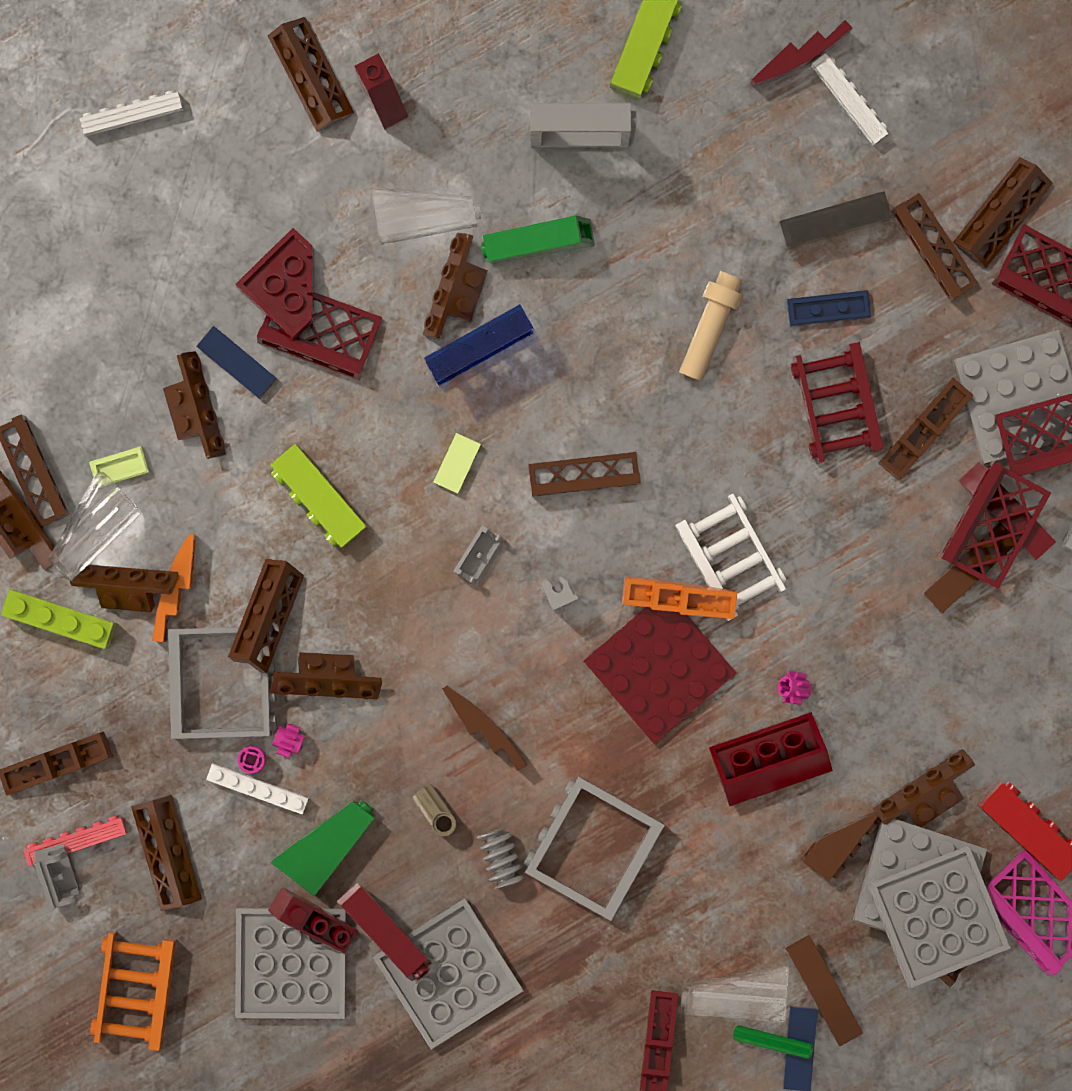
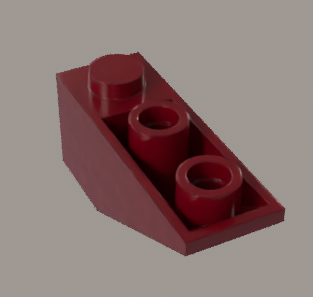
[268,887,358,954]

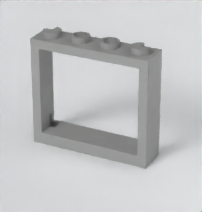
[530,103,637,147]
[168,627,276,739]
[523,776,664,921]

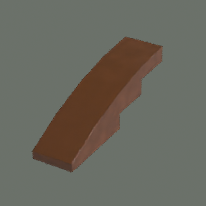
[879,378,973,481]
[923,523,1017,614]
[442,685,527,771]
[0,731,113,796]
[786,935,863,1047]

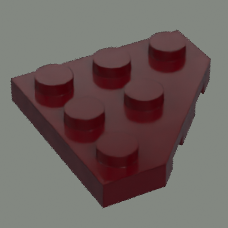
[235,228,313,341]

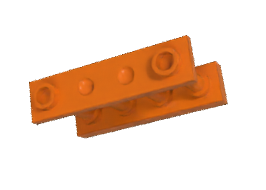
[90,931,176,1051]

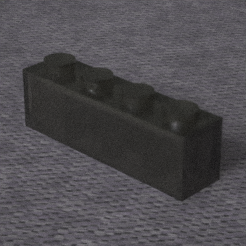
[777,191,892,251]

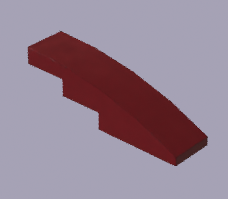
[750,20,853,88]
[958,462,1056,561]
[639,990,678,1091]

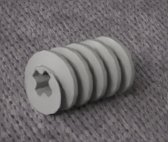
[477,828,524,889]

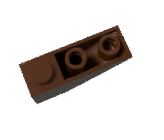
[801,812,878,881]

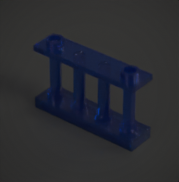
[424,304,534,387]

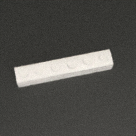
[811,53,888,146]
[80,90,184,137]
[206,763,309,815]

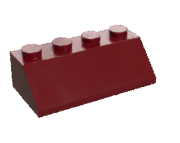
[709,712,833,807]

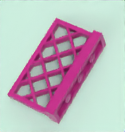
[986,850,1072,976]

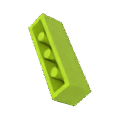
[610,0,683,99]
[271,444,367,548]
[1,589,117,649]

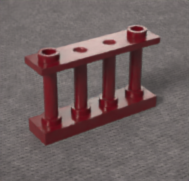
[790,342,884,464]

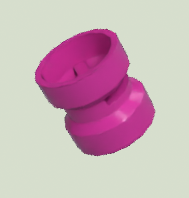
[237,745,267,774]

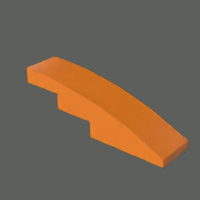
[152,534,197,642]
[622,576,738,619]

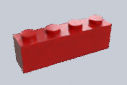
[977,781,1072,881]

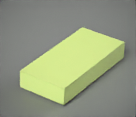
[434,433,481,494]
[89,446,150,488]

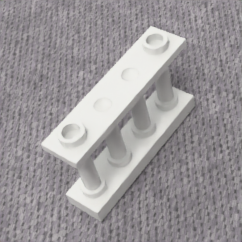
[675,494,787,621]

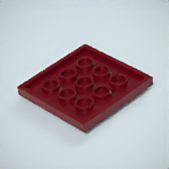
[583,607,736,744]

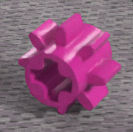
[778,671,812,705]
[272,723,305,758]

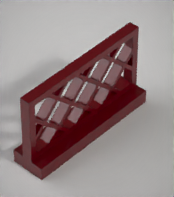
[992,224,1072,327]
[257,292,382,380]
[995,394,1072,476]
[939,461,1051,589]

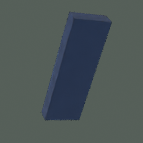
[786,290,871,327]
[196,325,277,399]
[783,1006,818,1091]

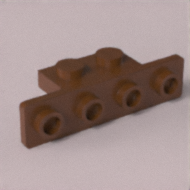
[423,232,488,339]
[163,351,226,459]
[0,470,60,570]
[70,564,179,612]
[270,652,382,699]
[873,749,975,827]

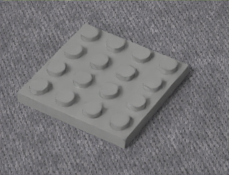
[953,330,1072,464]
[853,819,987,932]
[867,845,1010,989]
[373,898,524,1050]
[235,907,346,1019]

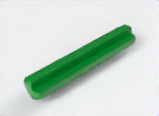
[733,1025,813,1059]

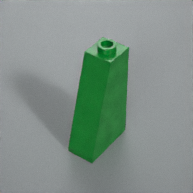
[481,215,595,263]
[271,800,376,896]

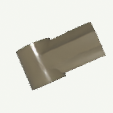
[411,784,458,836]

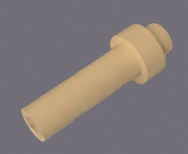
[679,271,744,381]

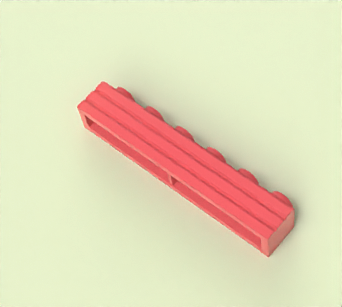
[23,815,128,866]

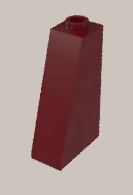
[354,53,408,130]
[337,883,432,981]

